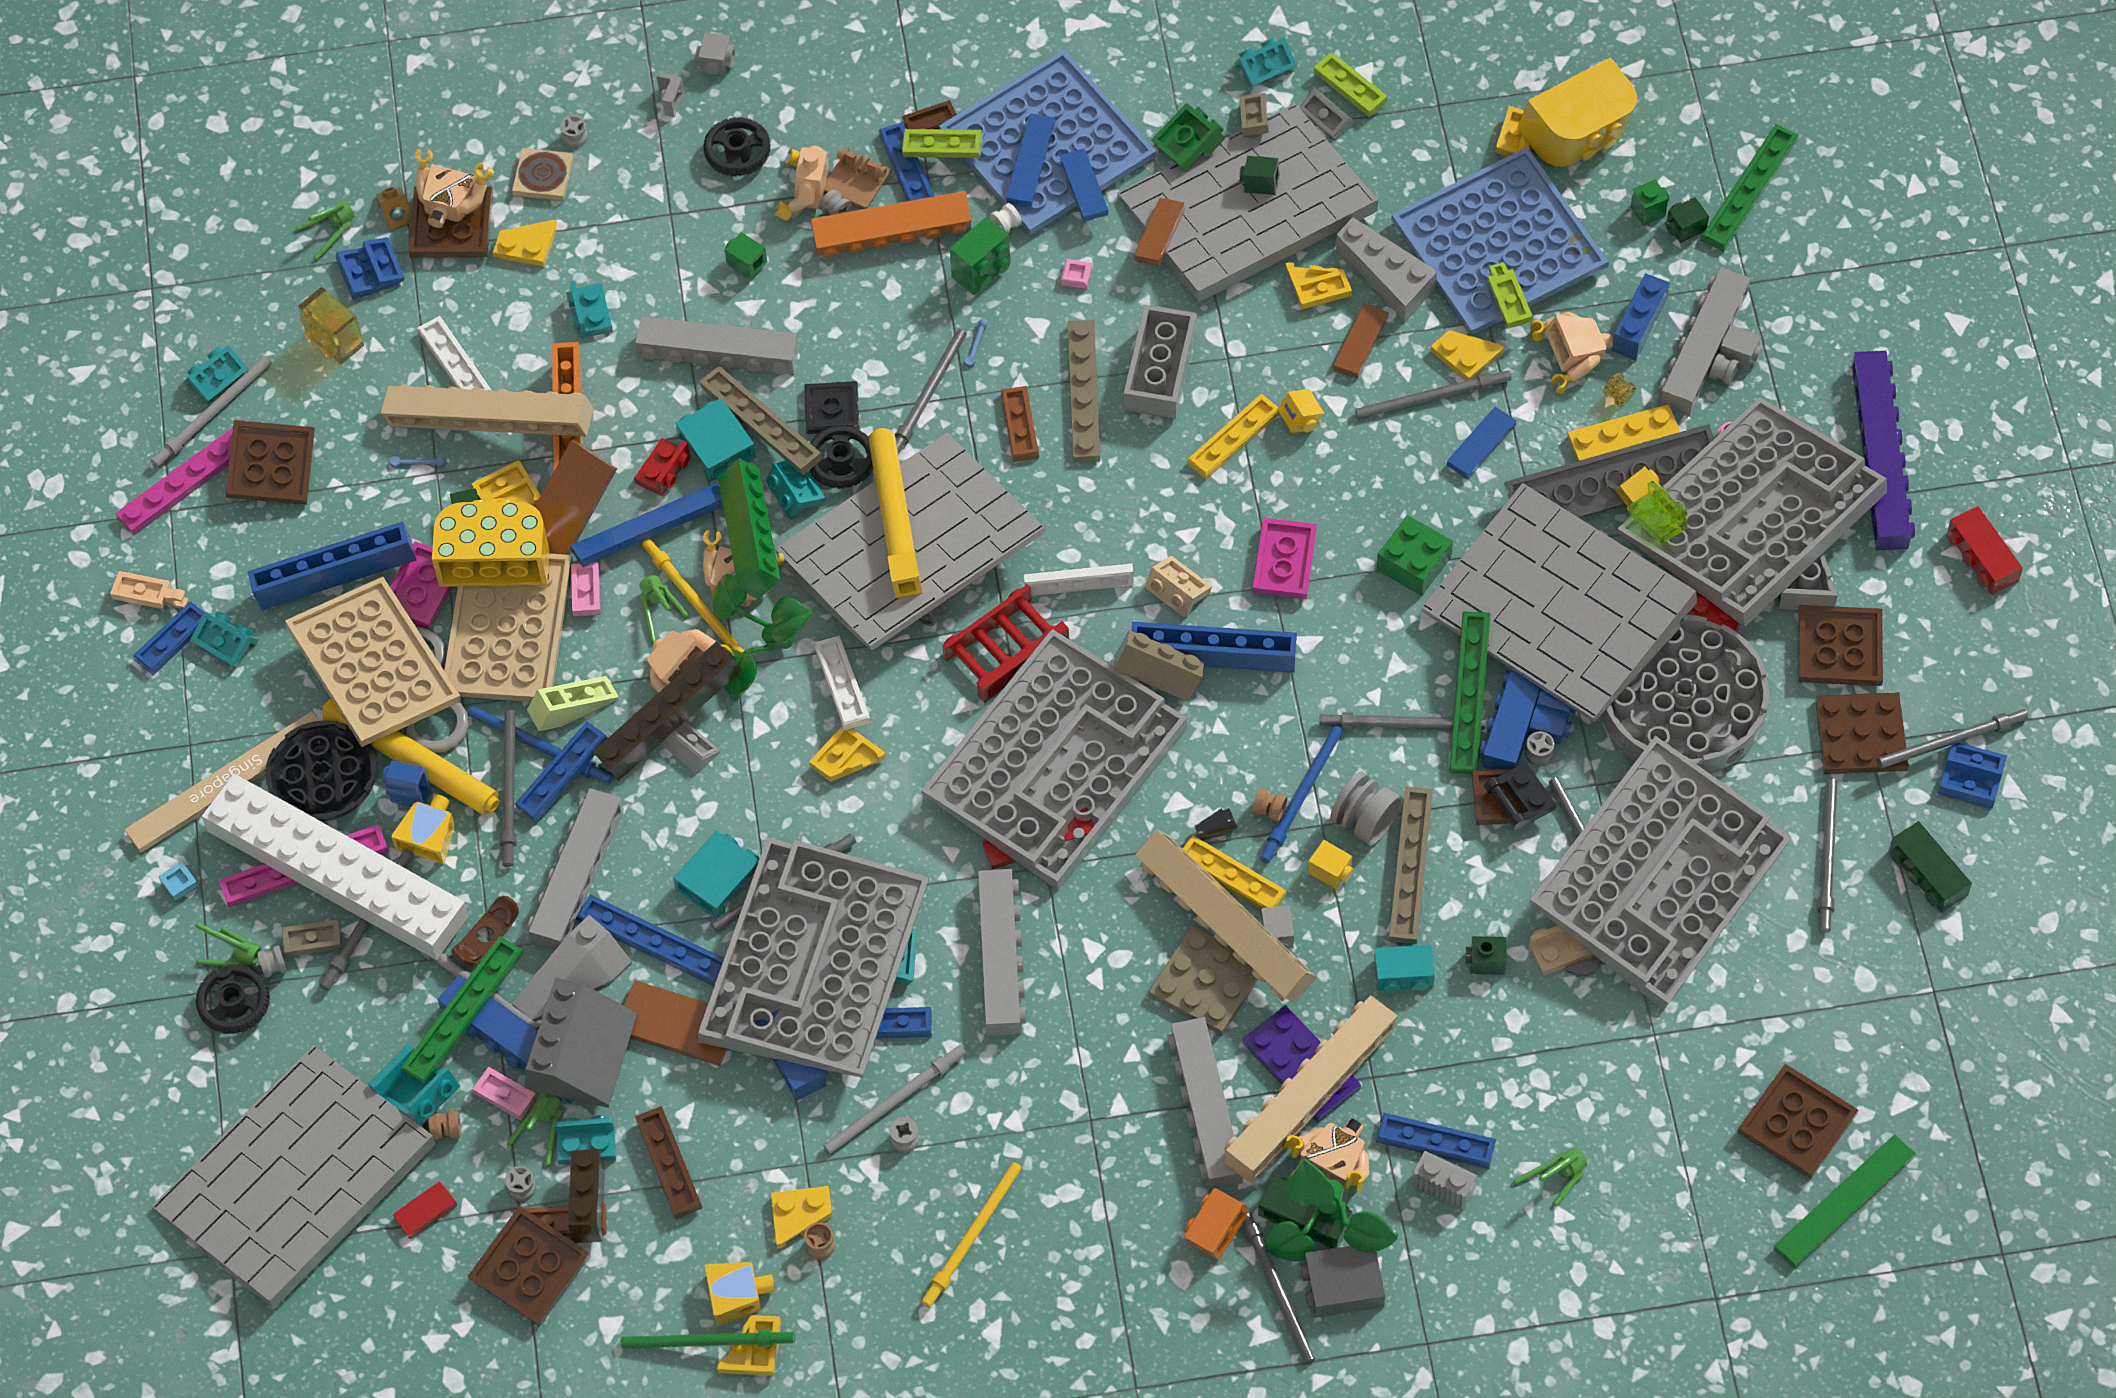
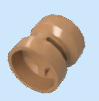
[1252,788,1288,823]
[429,1109,461,1141]
[804,1222,835,1260]

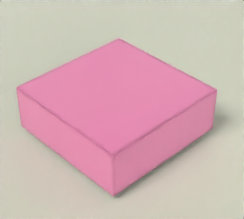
[1061,259,1092,290]

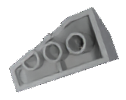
[512,915,632,1021]

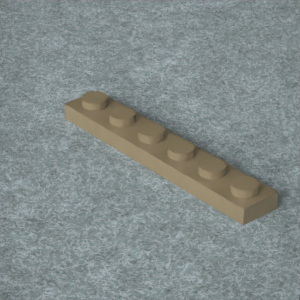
[1068,320,1100,462]
[699,366,823,475]
[1389,786,1433,944]

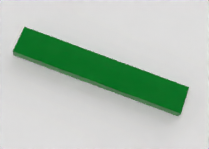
[1701,124,1799,252]
[1449,611,1491,774]
[400,936,524,1086]
[1774,1134,1916,1268]

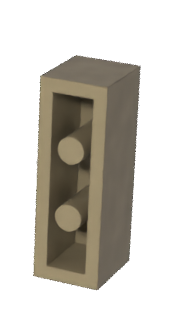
[1113,630,1204,702]

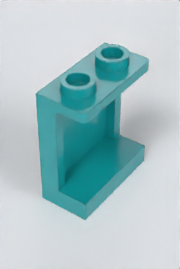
[676,398,756,482]
[673,830,759,919]
[368,1044,460,1126]

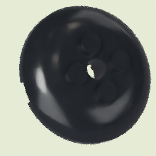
[265,721,377,822]

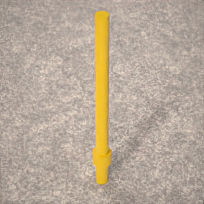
[642,538,744,654]
[921,1162,1022,1308]

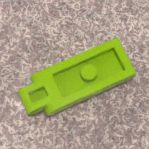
[1487,262,1533,329]

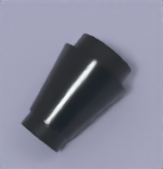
[1194,808,1238,840]

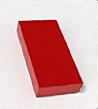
[392,1181,457,1239]

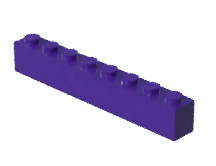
[1851,350,1915,550]

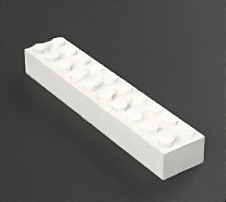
[202,774,469,960]

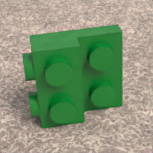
[1151,103,1226,171]

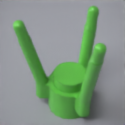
[295,200,355,261]
[639,575,688,644]
[195,923,261,968]
[507,1093,563,1166]
[1513,1148,1587,1207]

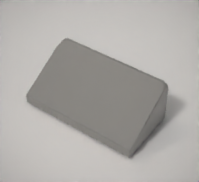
[1299,88,1355,140]
[661,721,720,773]

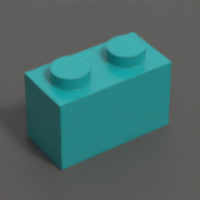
[1374,944,1435,993]

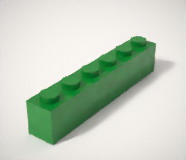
[718,458,780,599]

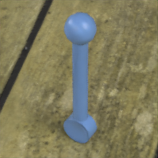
[965,318,988,367]
[390,456,446,468]

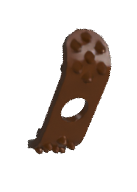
[451,896,519,967]

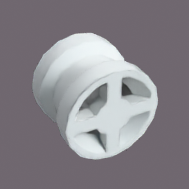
[990,203,1022,233]

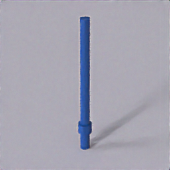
[468,706,613,784]
[1260,725,1343,863]

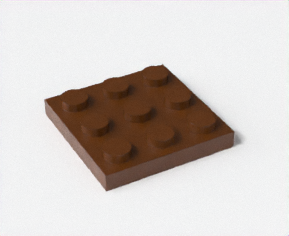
[408,186,493,258]
[226,420,315,505]
[1798,605,1883,686]
[1815,692,1909,774]
[1737,1064,1859,1179]
[468,1206,591,1327]

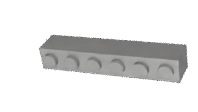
[1658,267,1751,416]
[635,316,799,375]
[527,788,623,951]
[978,869,1026,1036]
[1167,1017,1243,1190]

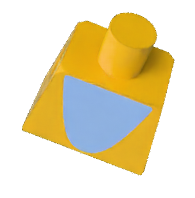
[391,795,454,865]
[705,1262,775,1326]

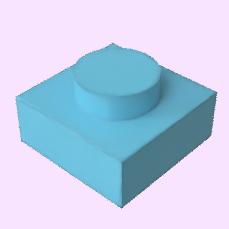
[158,862,198,901]

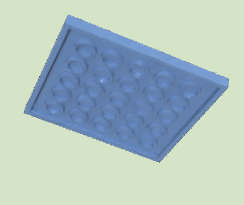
[939,49,1156,235]
[1392,147,1609,336]

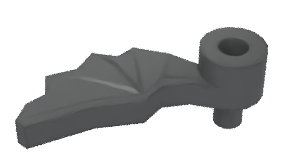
[1565,957,1605,977]

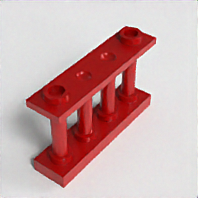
[942,584,1069,703]

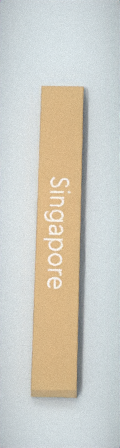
[125,711,319,853]

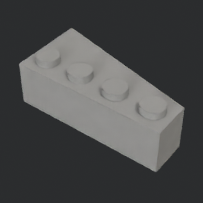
[1336,217,1437,324]
[1779,552,1837,610]

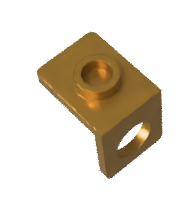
[376,187,412,230]

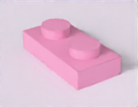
[571,562,601,617]
[472,1067,537,1120]

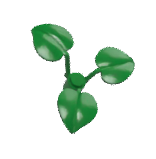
[712,574,813,701]
[1265,1158,1398,1262]

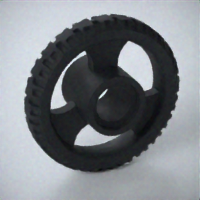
[703,117,771,177]
[809,426,873,489]
[196,965,270,1034]

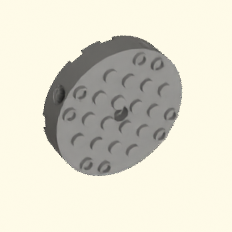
[1601,615,1769,774]

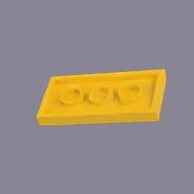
[1567,404,1681,461]

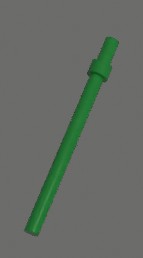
[621,1329,795,1348]

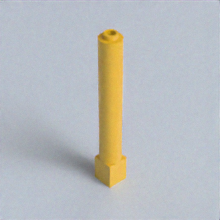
[868,428,923,598]
[323,698,500,815]

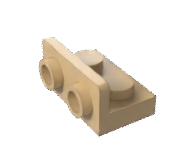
[1145,556,1212,618]
[1528,926,1594,977]

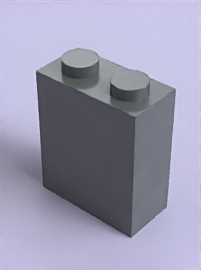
[1300,1246,1385,1318]

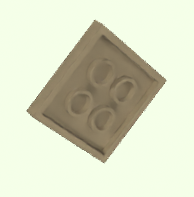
[1149,926,1258,1036]

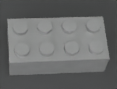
[1124,305,1197,419]

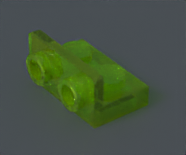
[1627,480,1687,545]

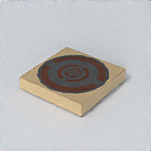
[512,148,574,201]

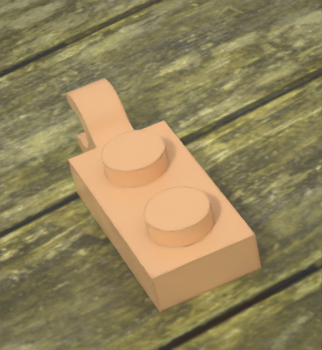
[110,571,188,609]

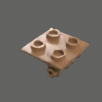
[824,148,892,209]

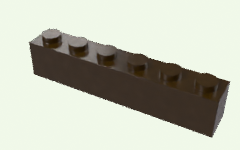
[593,641,742,781]

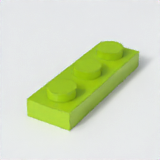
[1314,52,1388,117]
[902,129,983,158]

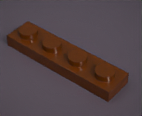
[635,1106,702,1219]

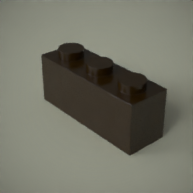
[568,1149,605,1243]

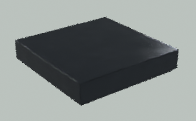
[804,381,860,434]

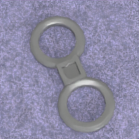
[404,627,469,753]

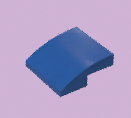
[336,237,405,299]
[1938,743,2007,809]

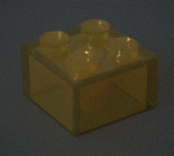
[298,286,364,365]

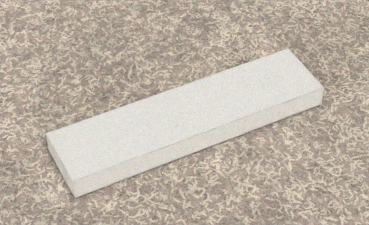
[417,316,492,391]
[1024,563,1134,596]
[813,636,871,731]

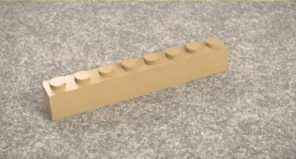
[381,384,594,437]
[1135,829,1317,1003]
[1224,996,1398,1184]

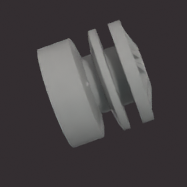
[1330,771,1403,846]

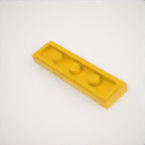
[1187,393,1280,480]
[1183,835,1287,910]

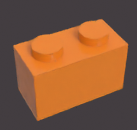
[1184,1187,1249,1261]

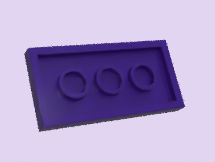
[1242,1005,1361,1123]

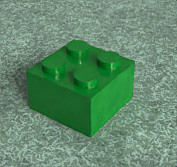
[949,217,1011,295]
[1377,515,1453,596]

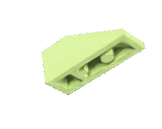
[527,676,619,731]

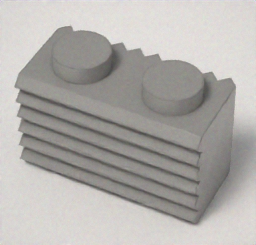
[1412,1151,1477,1211]

